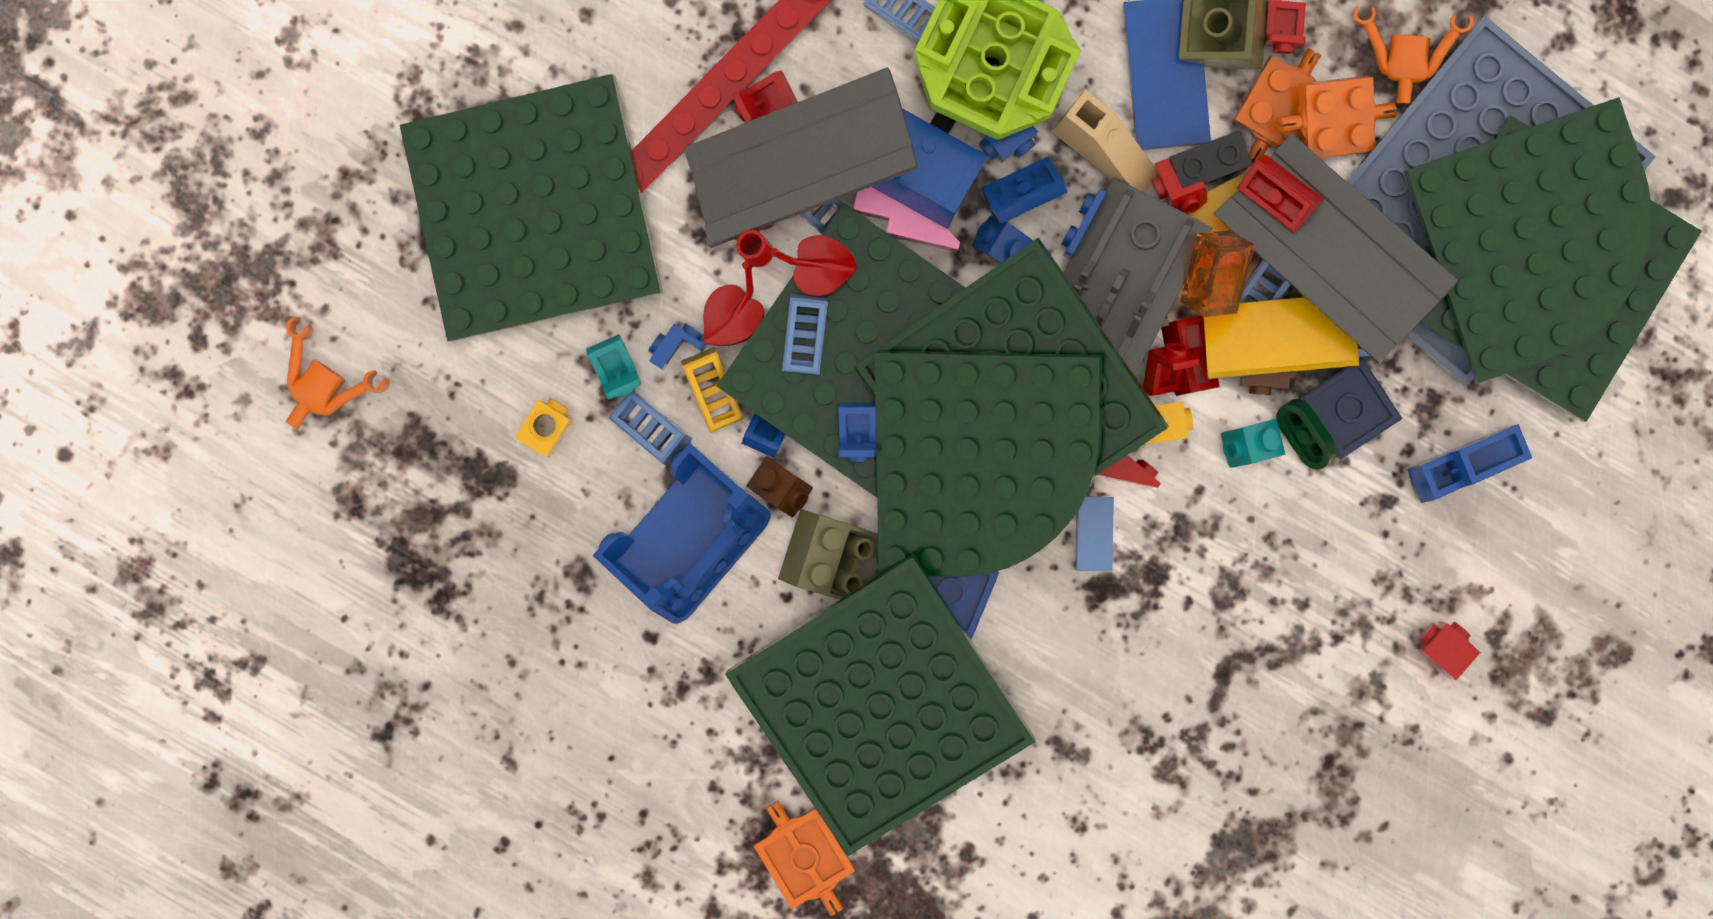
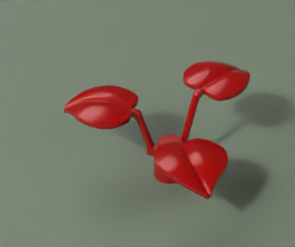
[703,224,857,346]

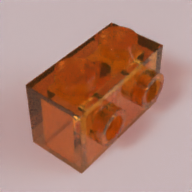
[1180,230,1255,317]

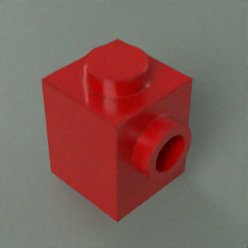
[1416,621,1481,680]

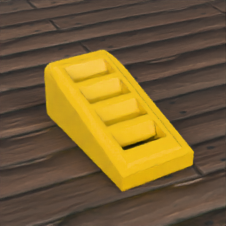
[681,348,744,433]

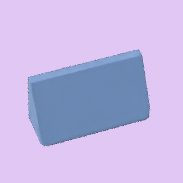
[1075,497,1114,571]

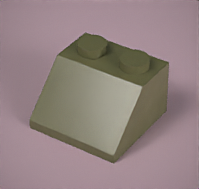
[1179,0,1268,69]

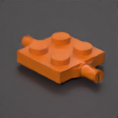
[1232,48,1321,163]
[1276,76,1397,158]
[754,800,855,916]

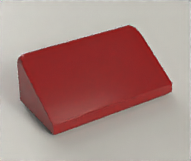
[1237,155,1323,233]
[1161,315,1220,396]

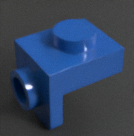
[978,126,1038,164]
[972,215,1034,264]
[648,323,706,370]
[838,403,877,462]
[741,413,786,458]

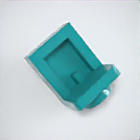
[586,334,641,399]
[1221,419,1286,468]

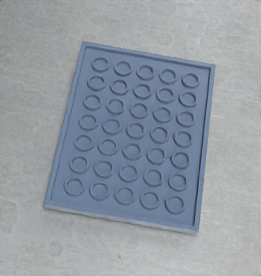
[1346,15,1656,386]

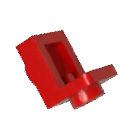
[1264,0,1306,54]
[732,70,798,123]
[1151,158,1208,214]
[1143,343,1200,396]

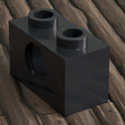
[1169,130,1252,188]

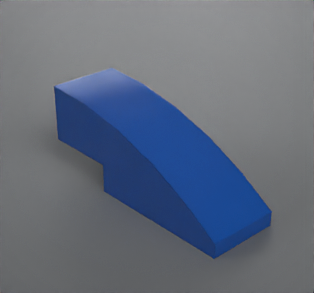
[1407,424,1532,503]

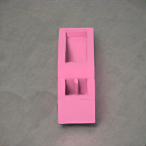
[853,187,960,252]

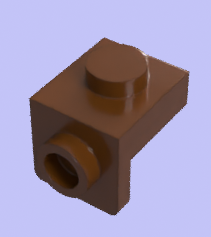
[1240,371,1297,395]
[746,456,813,517]

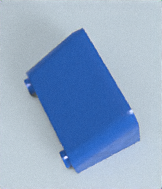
[593,443,771,624]

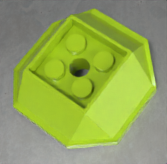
[913,0,1081,140]

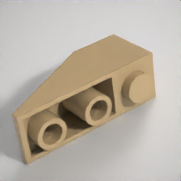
[1051,89,1156,193]

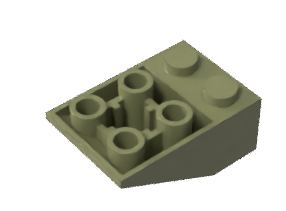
[778,509,880,600]

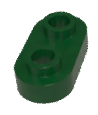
[1276,399,1337,470]

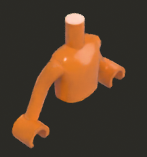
[1353,5,1474,105]
[286,317,390,429]

